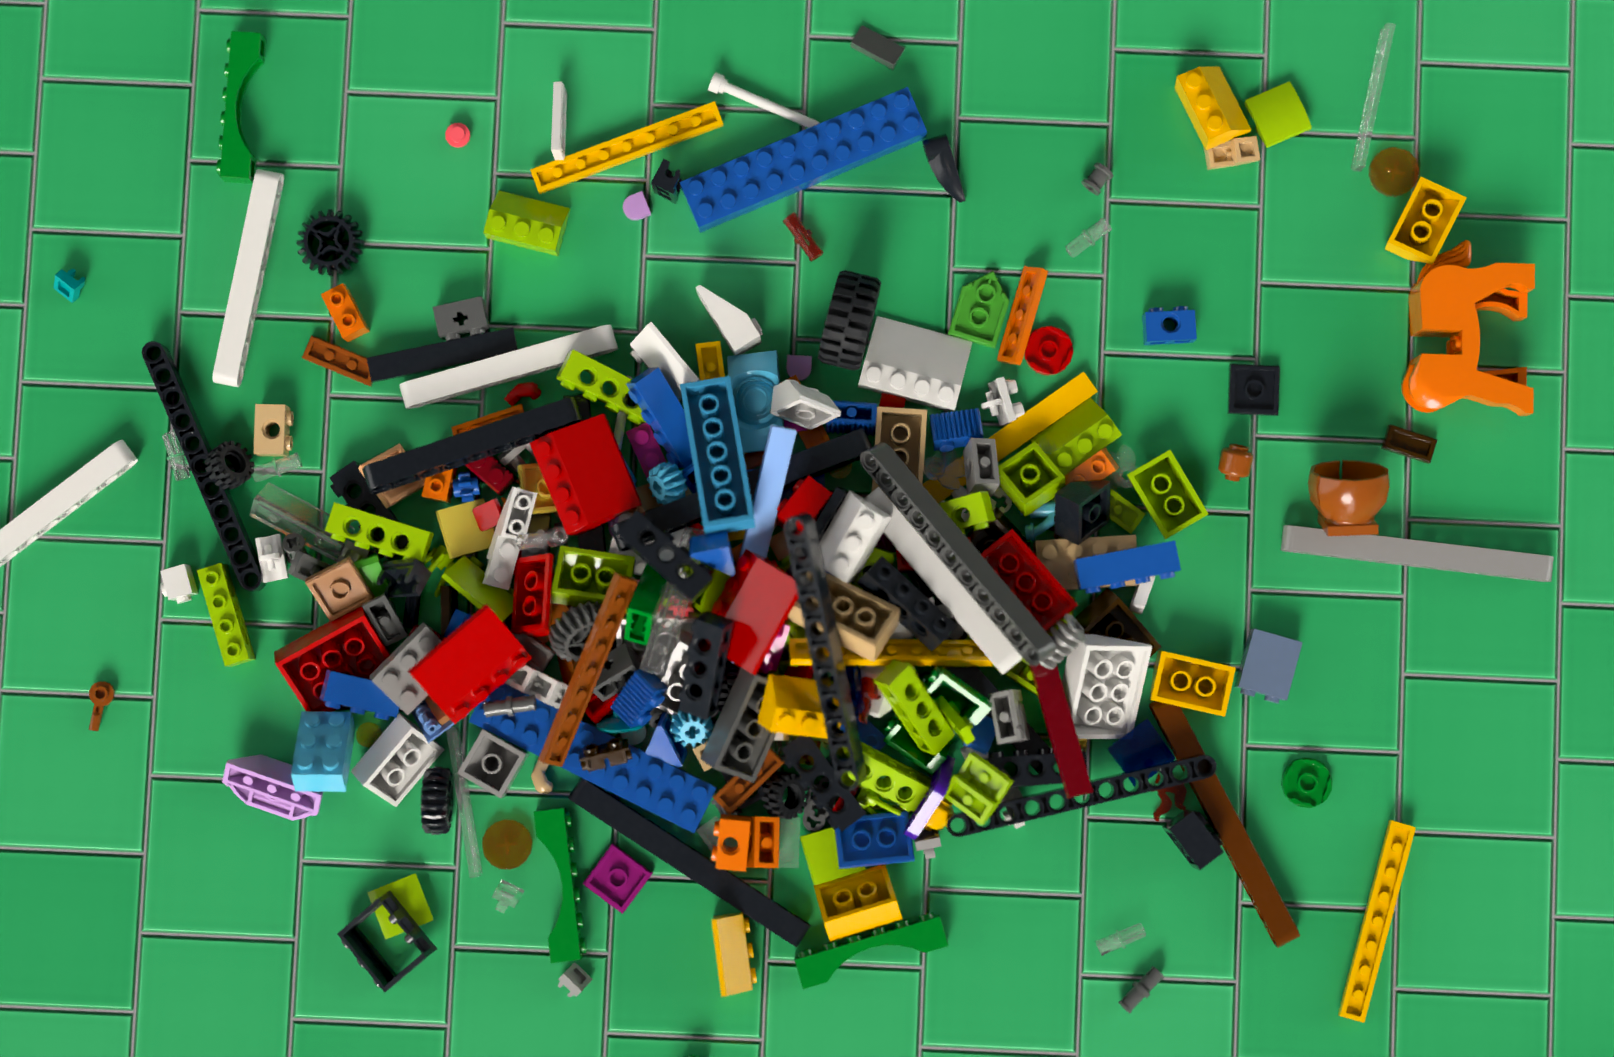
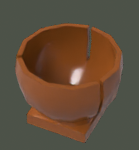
[1308,460,1390,536]

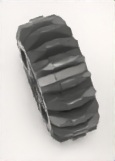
[548,601,602,662]

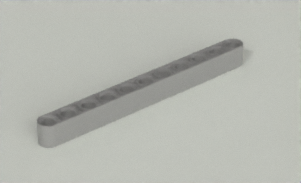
[1281,525,1554,582]

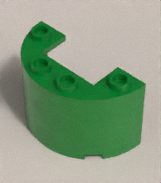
[883,666,992,775]

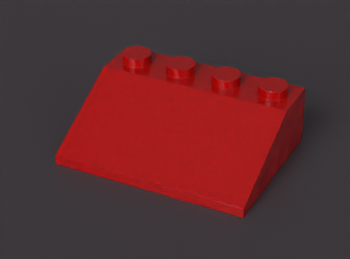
[530,413,642,536]
[981,529,1078,633]
[706,549,798,675]
[408,604,532,724]
[274,606,391,712]

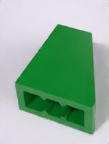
[624,563,669,646]

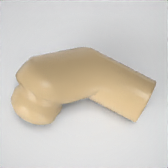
[531,760,553,794]

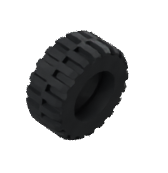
[818,270,881,371]

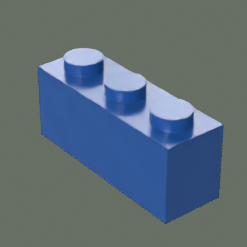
[320,670,399,720]

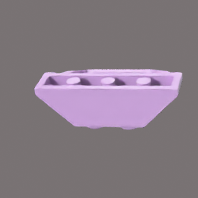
[222,755,323,821]

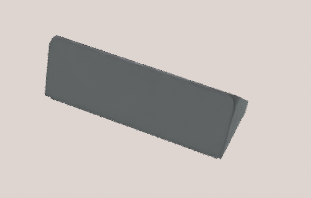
[850,25,905,70]

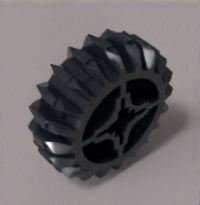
[297,209,365,277]
[420,767,454,835]

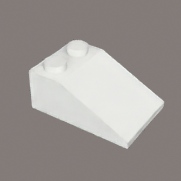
[695,285,762,356]

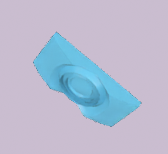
[727,350,784,454]

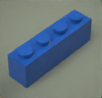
[626,367,693,468]
[1073,540,1181,594]

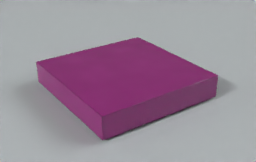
[583,843,653,914]

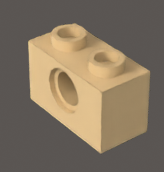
[254,404,294,457]

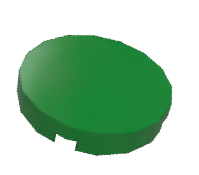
[1281,758,1333,808]

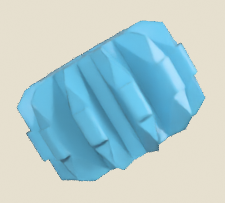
[647,462,688,505]
[670,710,714,748]

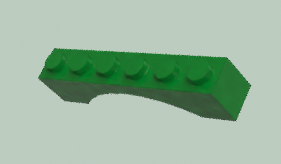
[217,31,266,184]
[534,807,587,963]
[794,912,949,989]

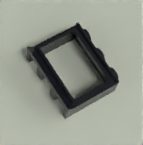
[337,891,437,993]

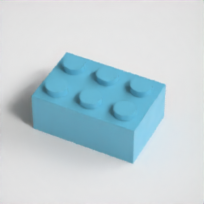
[291,711,356,792]

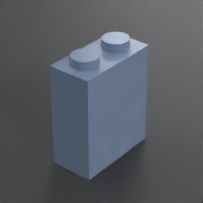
[1234,629,1303,704]

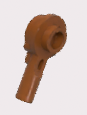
[88,681,115,731]

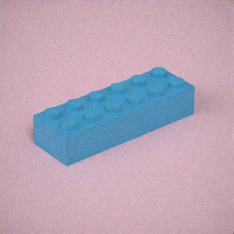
[680,376,756,534]

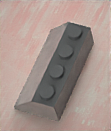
[700,667,776,783]

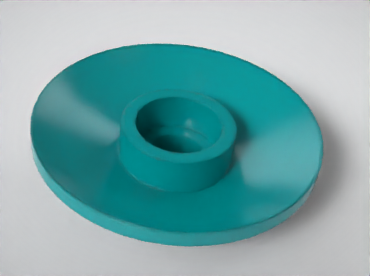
[596,711,646,733]

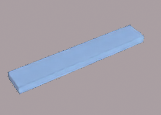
[739,425,797,558]

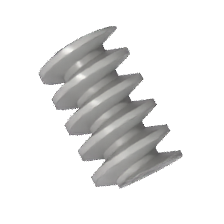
[1040,613,1086,669]

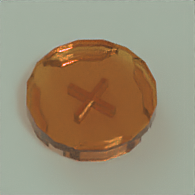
[1369,147,1419,197]
[482,819,533,870]

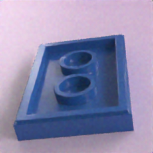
[834,811,915,869]

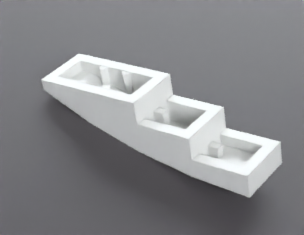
[505,665,568,709]

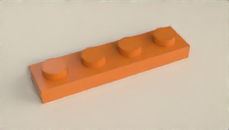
[997,266,1048,365]

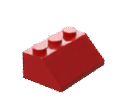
[511,553,555,637]

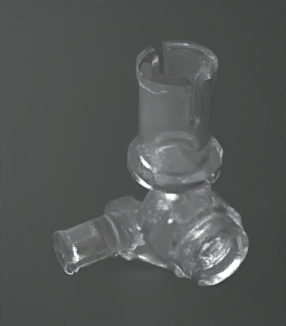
[516,522,570,550]

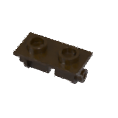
[579,738,633,772]

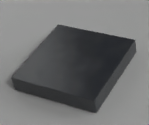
[1227,364,1280,416]

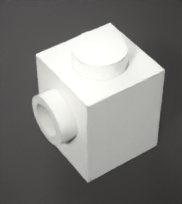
[160,564,198,604]

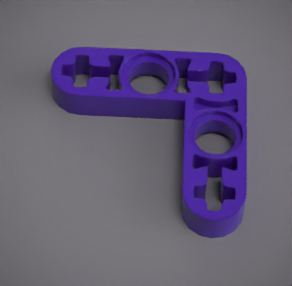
[903,754,955,840]

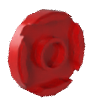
[1024,326,1073,376]

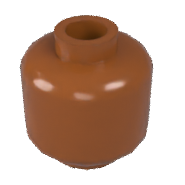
[1218,444,1253,482]

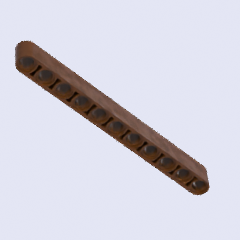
[1149,701,1300,948]

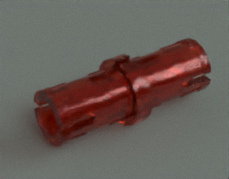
[783,212,823,262]

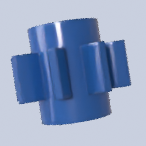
[453,471,480,503]

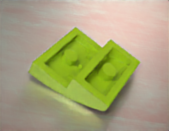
[1245,81,1312,148]
[944,752,1014,825]
[800,827,866,885]
[367,873,434,940]

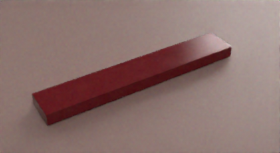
[1029,664,1093,799]

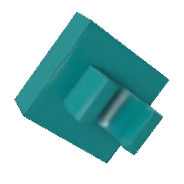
[53,269,86,303]

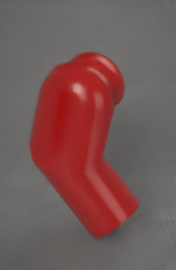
[504,382,542,407]

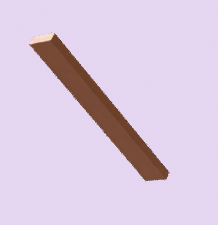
[538,573,638,767]

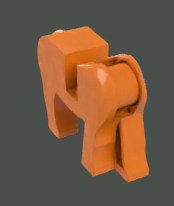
[1401,240,1535,416]

